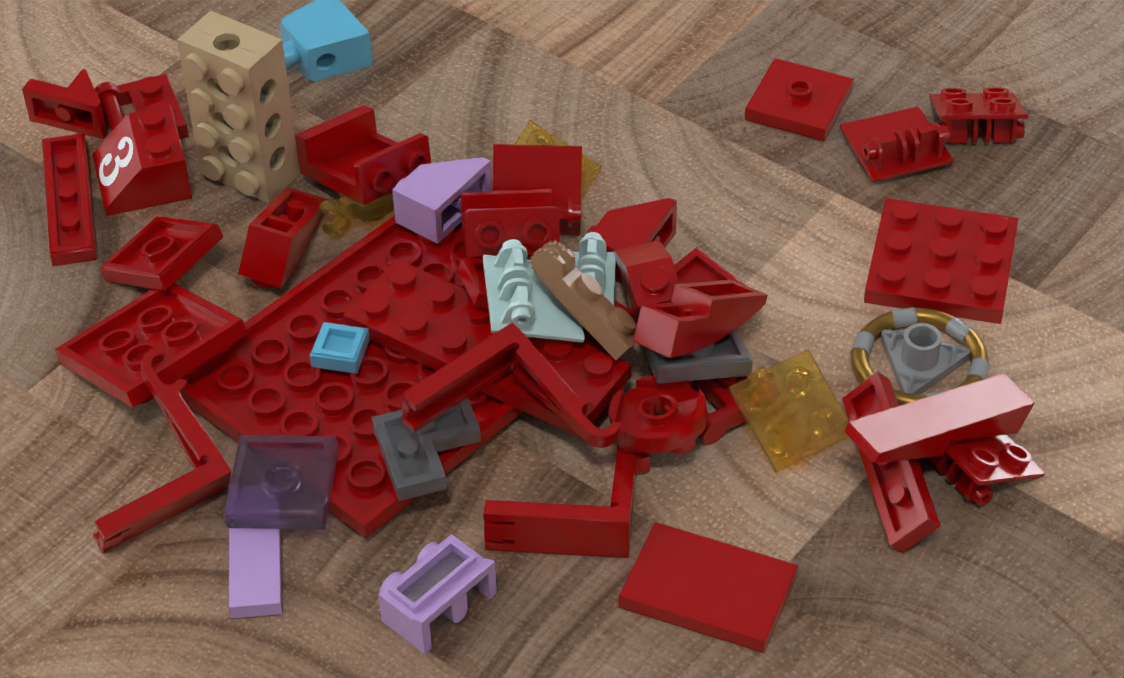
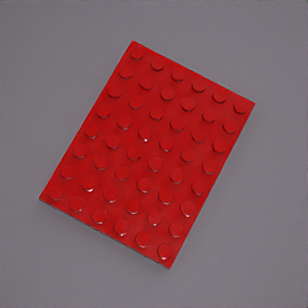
[171,215,633,538]

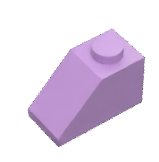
[392,157,492,244]

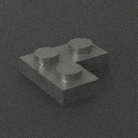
[372,398,481,501]

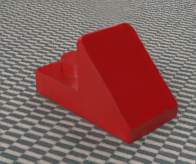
[22,69,107,139]

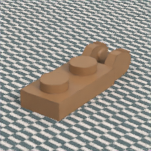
[530,240,636,360]

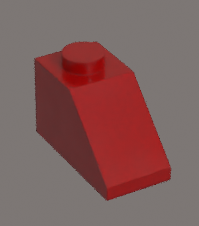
[586,198,677,284]
[614,240,680,326]

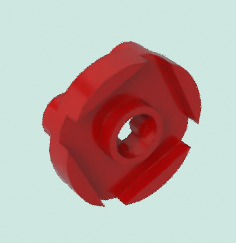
[609,375,708,454]

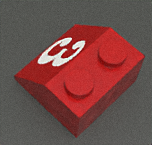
[92,105,192,216]

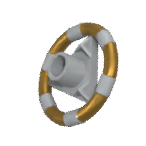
[851,307,990,406]

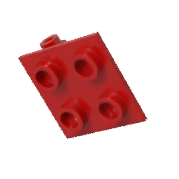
[929,87,1028,144]
[840,106,954,182]
[492,144,582,235]
[927,435,1045,506]

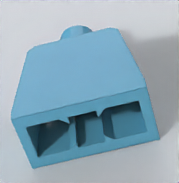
[280,0,373,81]

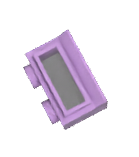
[378,534,497,655]

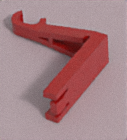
[401,323,621,448]
[93,346,232,554]
[483,446,650,558]

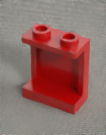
[295,105,431,205]
[460,189,560,257]

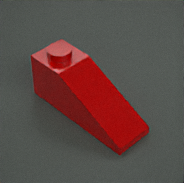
[238,187,328,288]

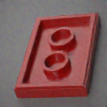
[618,522,798,653]

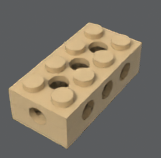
[177,10,300,204]

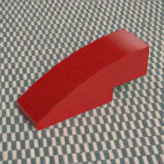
[633,280,768,358]

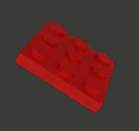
[864,198,1019,324]
[55,283,248,408]

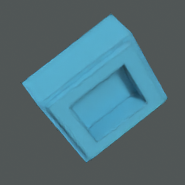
[310,322,370,374]

